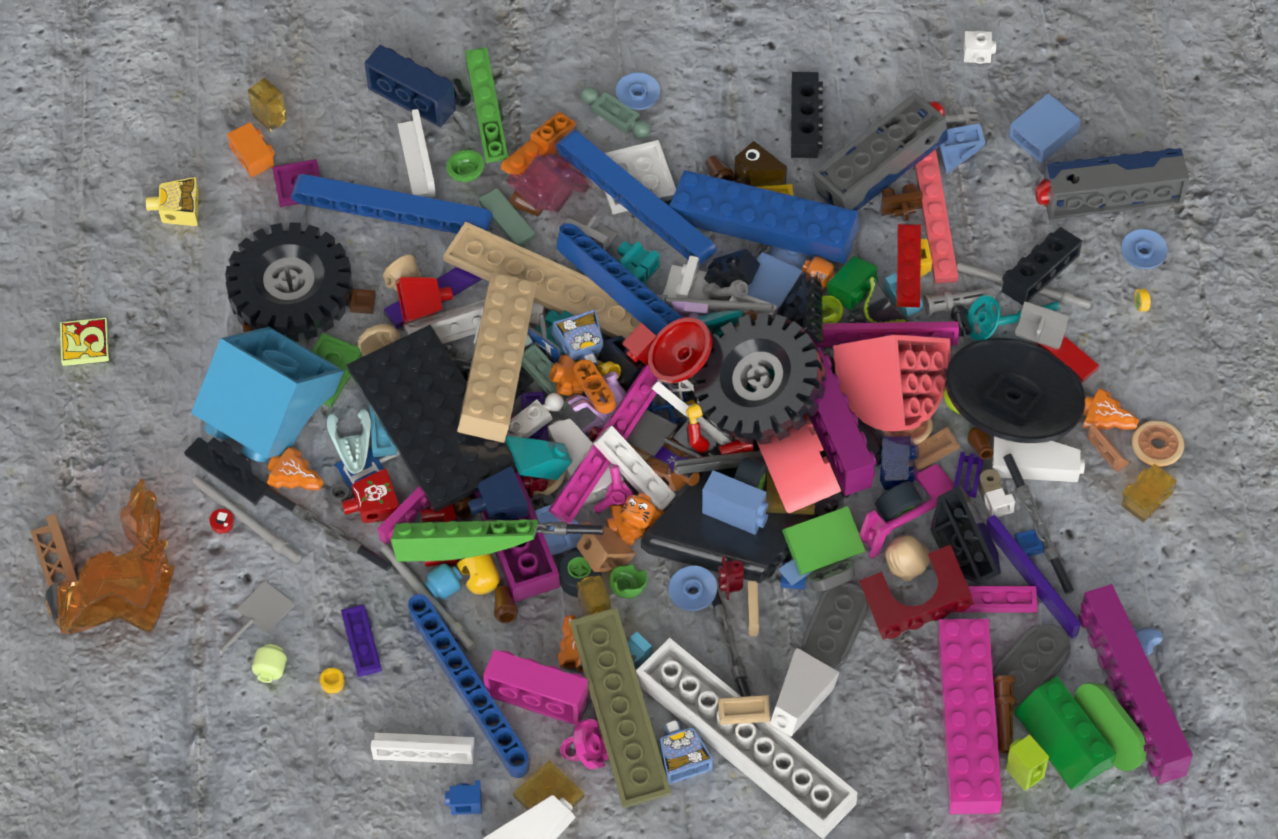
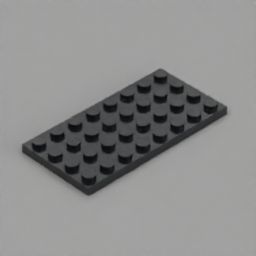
[346,325,518,513]

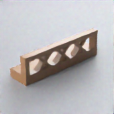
[30,514,86,612]

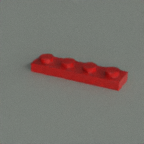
[897,224,921,308]

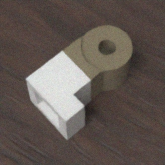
[978,469,1015,517]

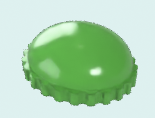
[446,150,485,182]

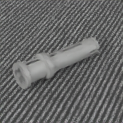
[924,287,996,316]

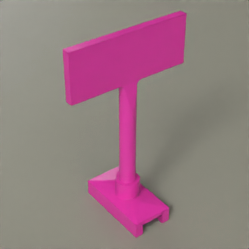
[859,464,954,559]

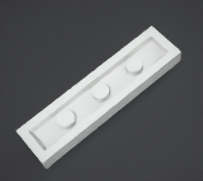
[593,426,676,510]

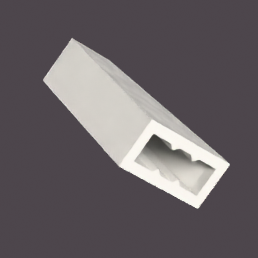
[548,418,624,506]
[992,436,1085,482]
[770,648,839,736]
[483,795,576,839]

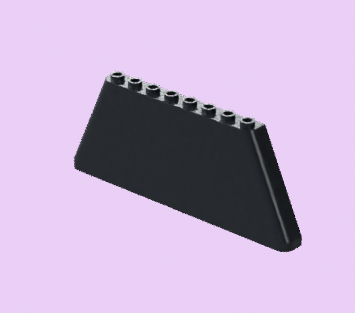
[641,353,885,583]

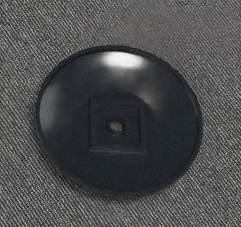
[945,338,1085,443]

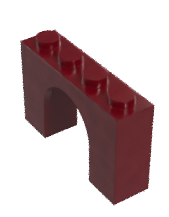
[859,545,974,640]

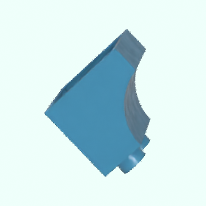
[191,327,344,462]

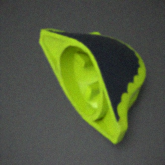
[864,277,909,323]

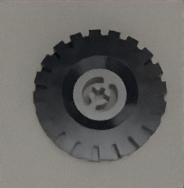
[225,222,353,342]
[693,313,826,445]

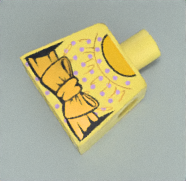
[146,177,199,226]

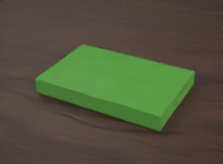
[311,333,362,408]
[782,506,866,576]

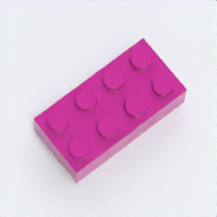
[483,649,589,726]

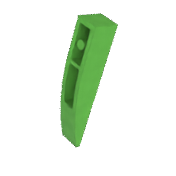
[465,47,508,163]
[391,519,538,562]

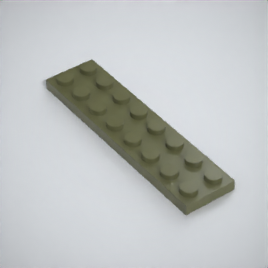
[570,608,672,809]

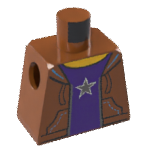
[645,438,700,492]

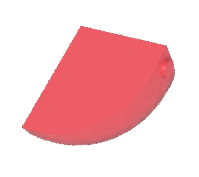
[833,335,950,431]

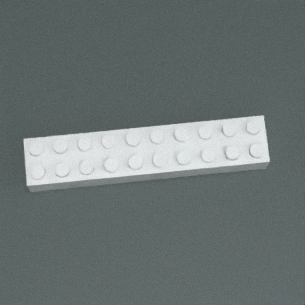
[636,638,858,839]

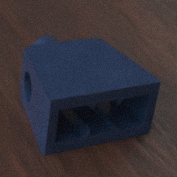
[467,466,529,521]

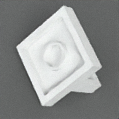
[663,256,711,309]

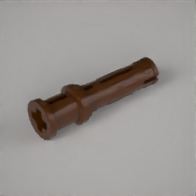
[993,675,1016,753]

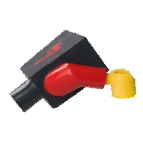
[672,400,721,457]

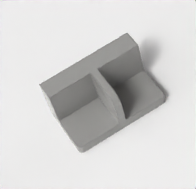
[564,215,617,252]
[1015,302,1070,349]

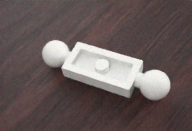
[504,393,564,442]

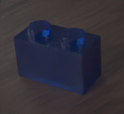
[880,436,919,490]

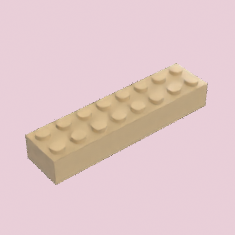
[457,272,537,443]

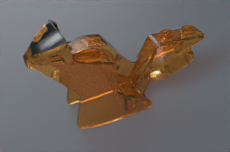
[45,479,175,635]

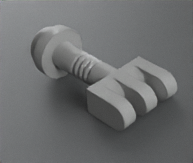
[945,107,981,126]
[702,280,748,301]

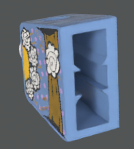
[551,310,603,366]
[660,721,713,784]

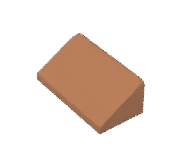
[1087,424,1129,472]

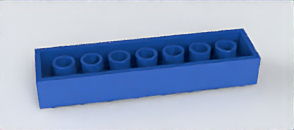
[669,170,859,264]

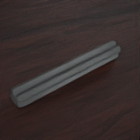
[674,450,766,474]

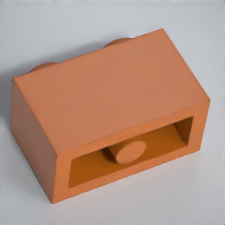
[227,122,275,178]

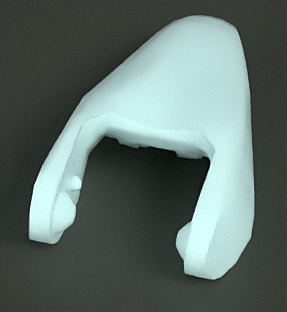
[327,409,371,474]

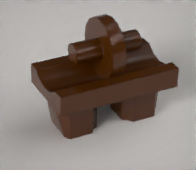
[881,184,923,221]

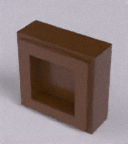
[350,289,376,314]

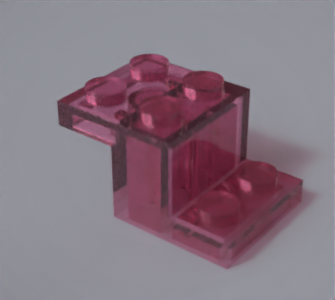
[505,154,590,212]

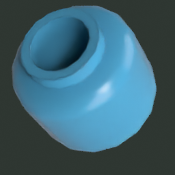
[425,564,462,600]

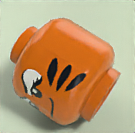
[801,256,837,289]
[620,493,656,531]

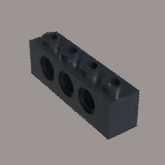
[791,72,823,158]
[1002,226,1083,305]

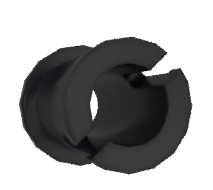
[451,78,471,107]
[950,305,973,337]

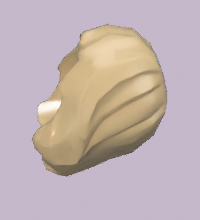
[357,323,402,356]
[885,535,930,582]

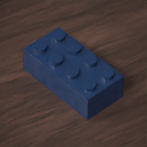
[364,45,456,128]

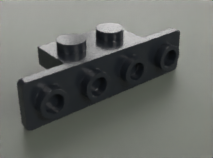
[786,272,823,343]
[184,437,270,504]

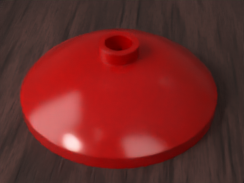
[648,317,712,383]

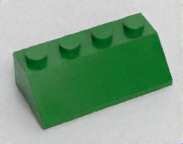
[1014,676,1116,791]

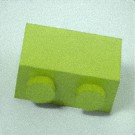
[1006,734,1049,791]

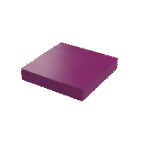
[272,159,320,208]

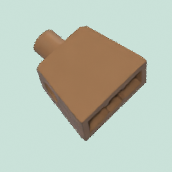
[577,521,636,572]

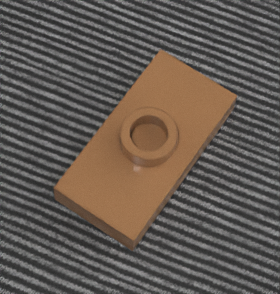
[906,427,960,472]

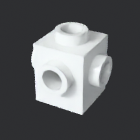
[963,31,996,64]

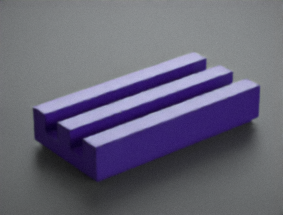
[953,451,983,498]

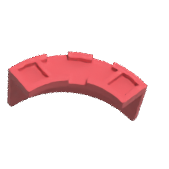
[756,413,841,513]

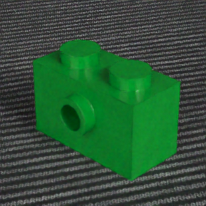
[827,256,878,310]

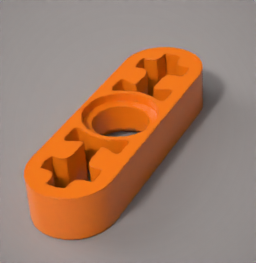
[573,359,616,414]

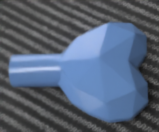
[1131,624,1163,656]

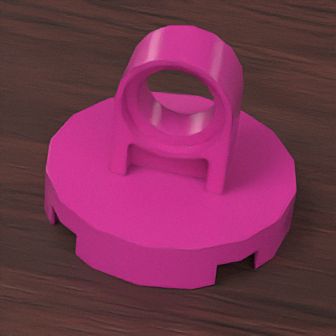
[560,719,609,770]

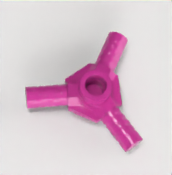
[593,465,634,514]

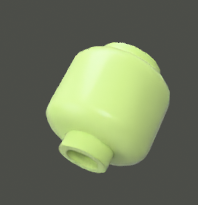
[252,644,287,683]

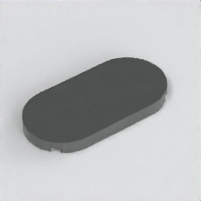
[802,582,869,669]
[992,624,1071,705]

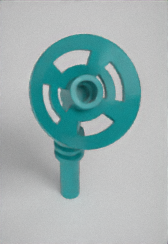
[968,295,1060,341]

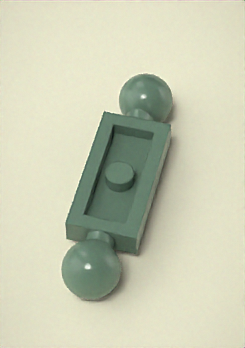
[581,87,651,138]

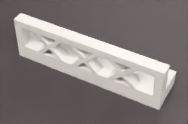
[398,109,436,198]
[403,299,485,344]
[651,379,732,445]
[371,732,475,764]

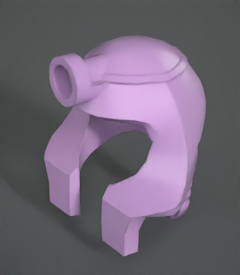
[566,371,626,436]

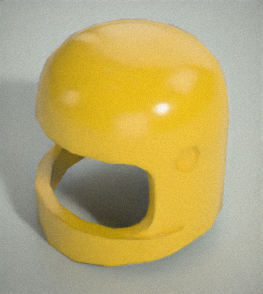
[456,553,500,595]

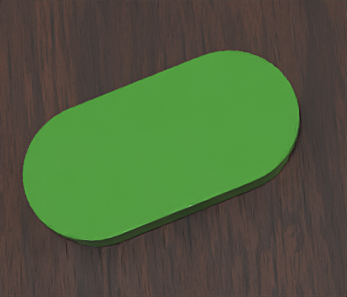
[1074,682,1146,771]

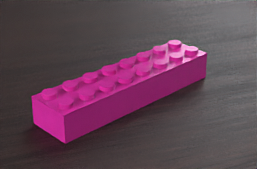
[937,619,1002,814]

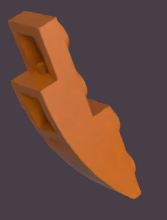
[501,111,577,180]

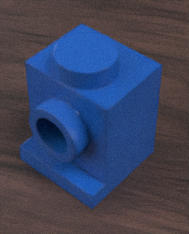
[445,780,482,815]

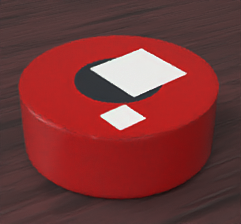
[209,509,234,534]

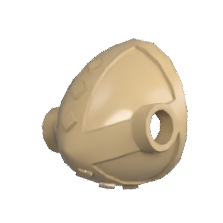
[382,255,421,291]

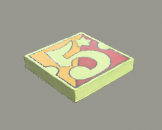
[60,318,109,366]

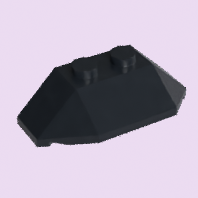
[930,486,1001,584]

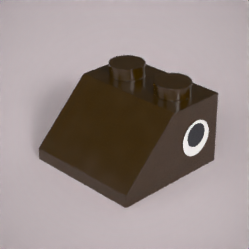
[734,141,787,187]

